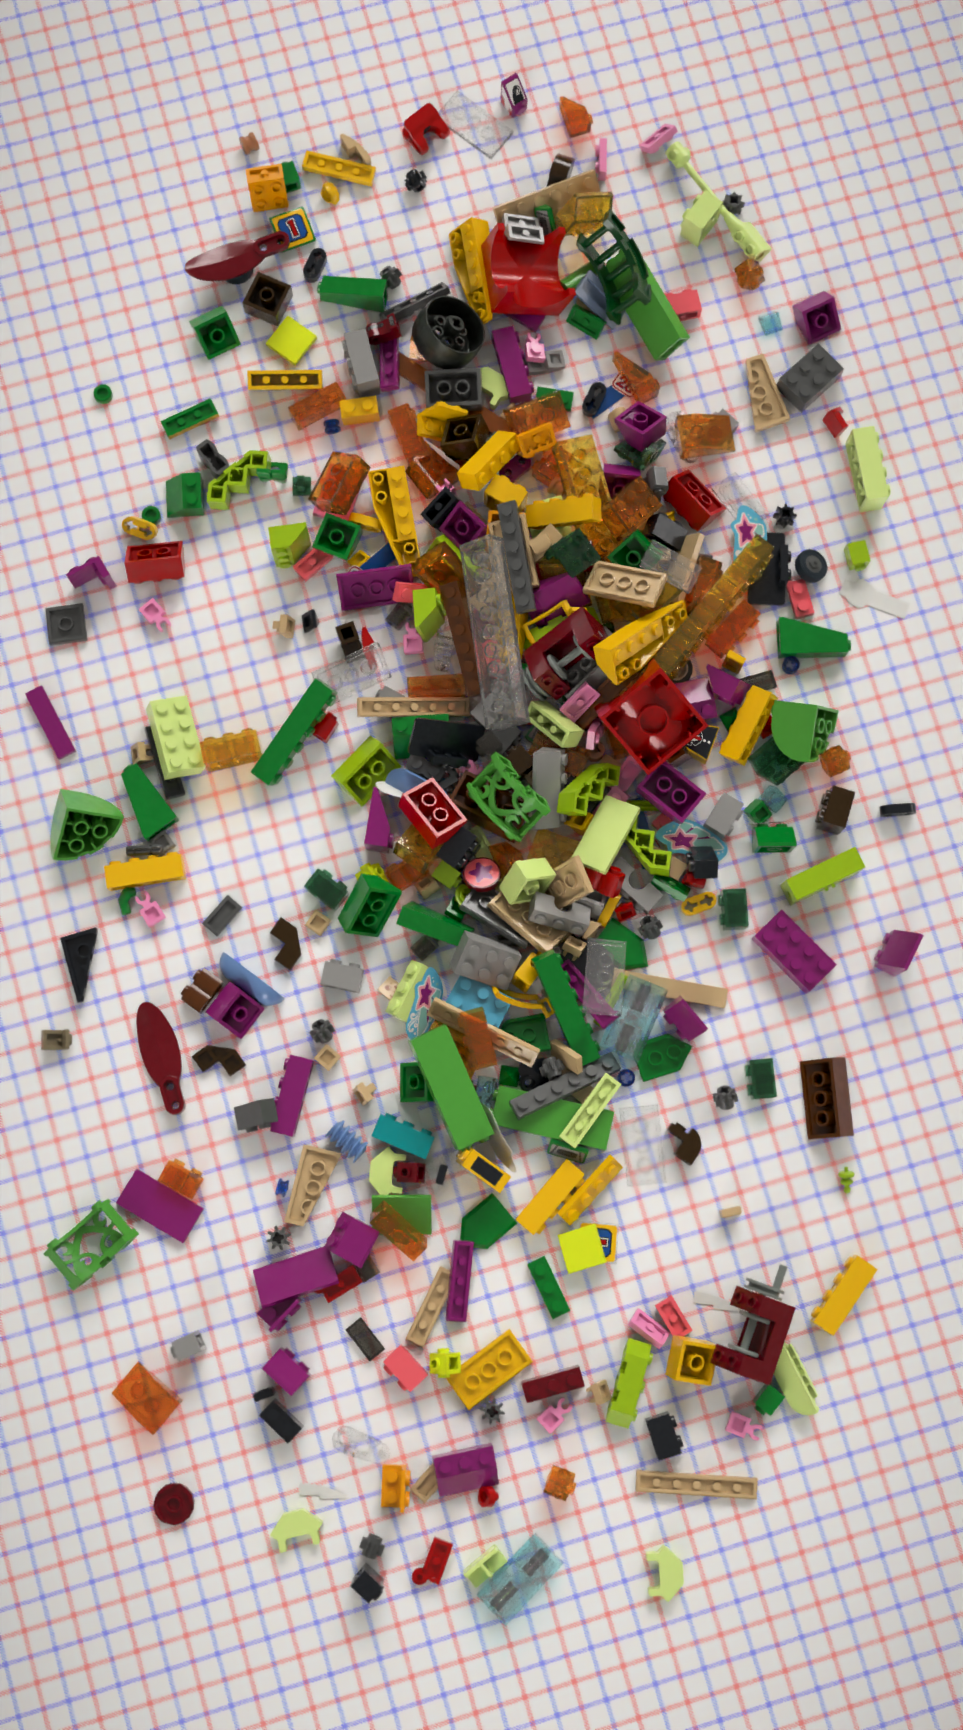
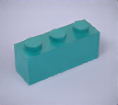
[371,1113,435,1160]

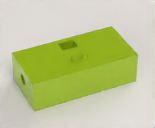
[780,847,866,906]

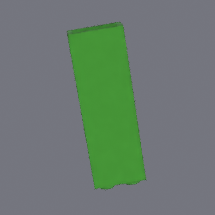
[606,249,690,360]
[408,1024,494,1152]
[490,1085,614,1151]

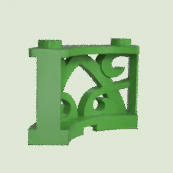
[466,752,551,843]
[44,1198,139,1291]

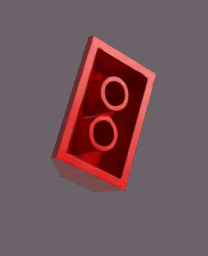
[663,469,727,532]
[124,541,185,584]
[398,777,467,849]

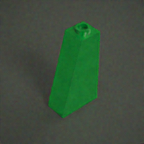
[317,276,388,313]
[776,617,851,659]
[121,763,179,843]
[396,901,475,946]

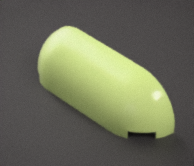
[774,1342,819,1415]

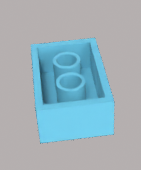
[446,976,513,1028]

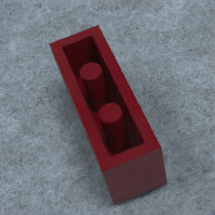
[521,1365,585,1403]

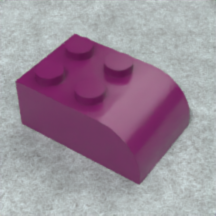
[636,761,706,824]

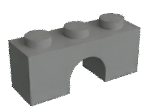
[612,857,663,915]
[528,891,591,936]

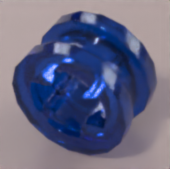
[323,419,341,434]
[782,656,800,675]
[617,1069,635,1087]
[275,1178,290,1197]

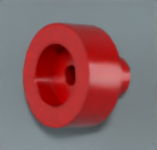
[478,1486,499,1507]

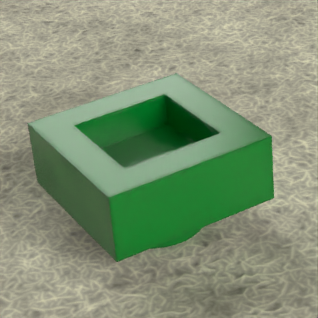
[444,896,466,922]

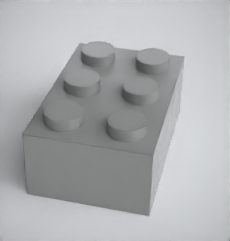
[342,328,381,398]
[450,930,522,991]

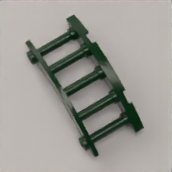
[576,209,651,326]

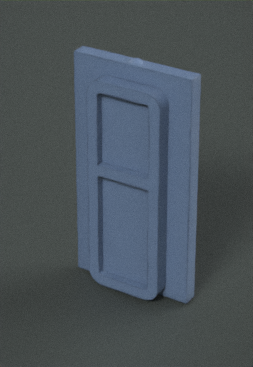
[575,270,626,330]

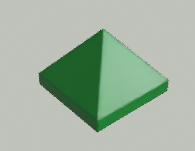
[719,707,738,731]
[498,1065,520,1087]

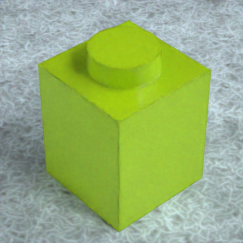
[844,540,871,571]
[431,860,463,890]

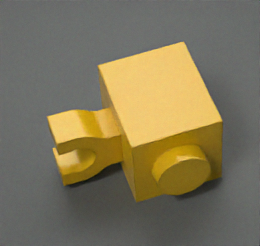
[564,812,594,836]

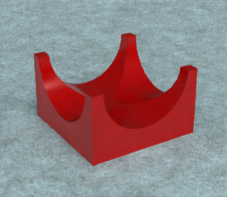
[481,223,576,316]
[594,658,709,775]

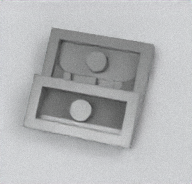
[502,213,544,244]

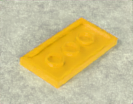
[446,1329,533,1411]

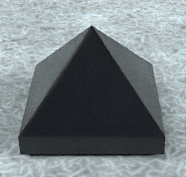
[302,609,319,633]

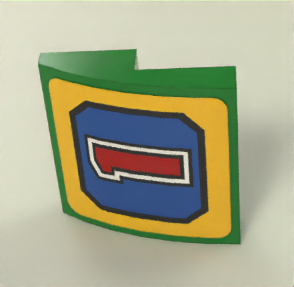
[269,206,316,253]

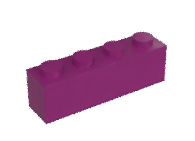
[491,325,534,404]
[270,1054,314,1137]

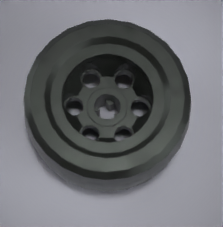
[412,296,485,370]

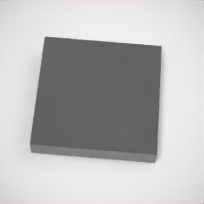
[45,603,88,646]

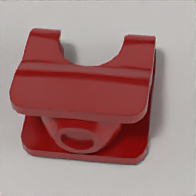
[402,103,450,155]

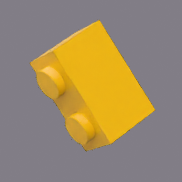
[339,395,380,426]

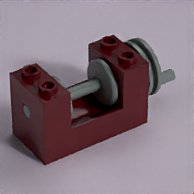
[509,606,608,701]
[710,1264,796,1385]

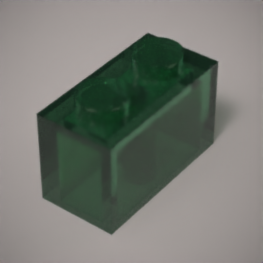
[304,868,349,912]
[717,888,749,930]
[744,1058,777,1100]

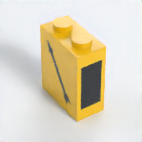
[456,1148,511,1193]

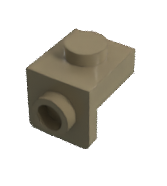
[41,1029,72,1050]

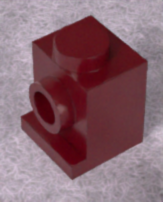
[393,1162,426,1184]

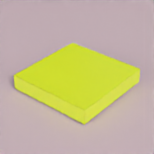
[266,315,317,366]
[558,1224,607,1274]

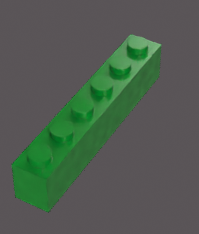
[251,678,338,786]
[531,949,601,1066]

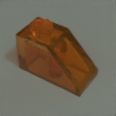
[559,96,593,138]
[488,841,524,881]

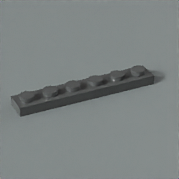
[497,500,537,615]
[509,1052,621,1120]

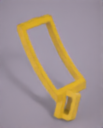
[522,600,587,645]
[491,986,554,1018]

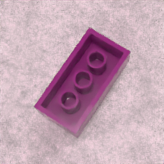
[751,909,837,994]

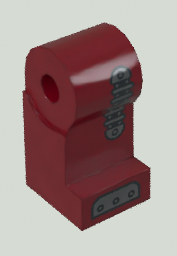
[365,313,402,345]

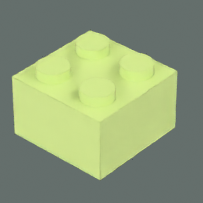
[680,190,723,247]
[499,858,556,905]

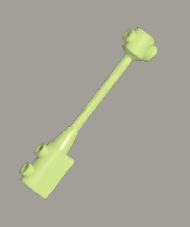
[665,141,772,263]

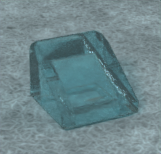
[758,311,783,336]
[758,785,788,813]

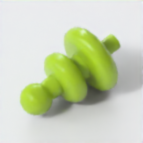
[838,1167,855,1193]

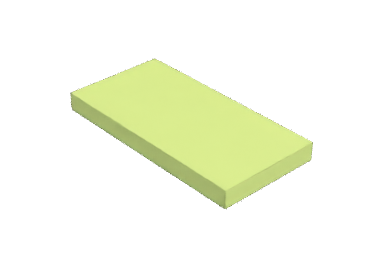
[571,795,641,875]

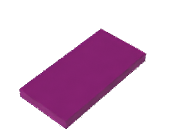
[336,564,413,611]
[116,1168,205,1243]
[253,1246,339,1309]

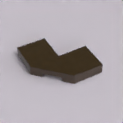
[270,917,302,971]
[192,1045,246,1077]

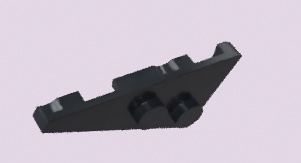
[60,927,98,1003]

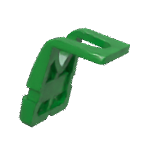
[256,462,288,484]

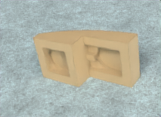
[340,133,371,166]

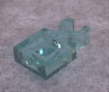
[476,1076,498,1109]

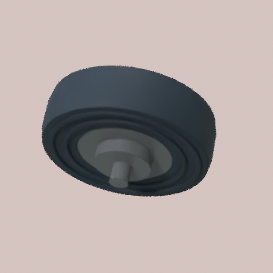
[795,549,828,583]

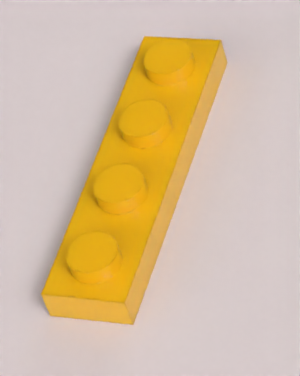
[302,150,376,187]
[557,1154,623,1226]

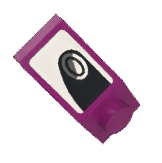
[500,73,528,118]

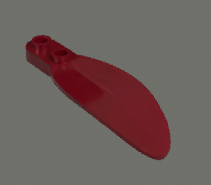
[185,231,290,281]
[136,1002,186,1115]

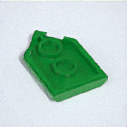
[595,917,648,970]
[501,1013,552,1052]
[631,1034,692,1082]
[460,1193,517,1249]

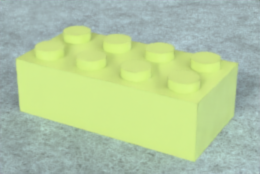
[845,426,891,512]
[146,695,206,780]

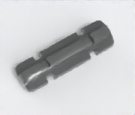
[126,844,163,856]

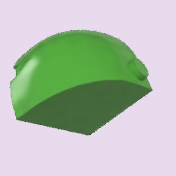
[771,700,839,763]
[50,789,124,861]

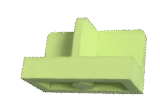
[463,1544,508,1588]

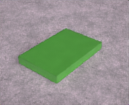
[372,1195,432,1235]

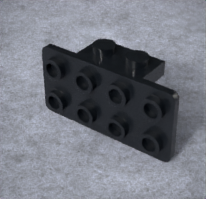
[747,533,791,606]
[408,717,485,768]

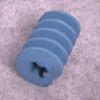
[325,1120,368,1163]

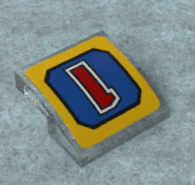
[578,1220,619,1264]

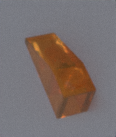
[612,351,660,404]

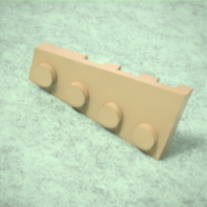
[745,353,790,433]
[284,1144,342,1227]

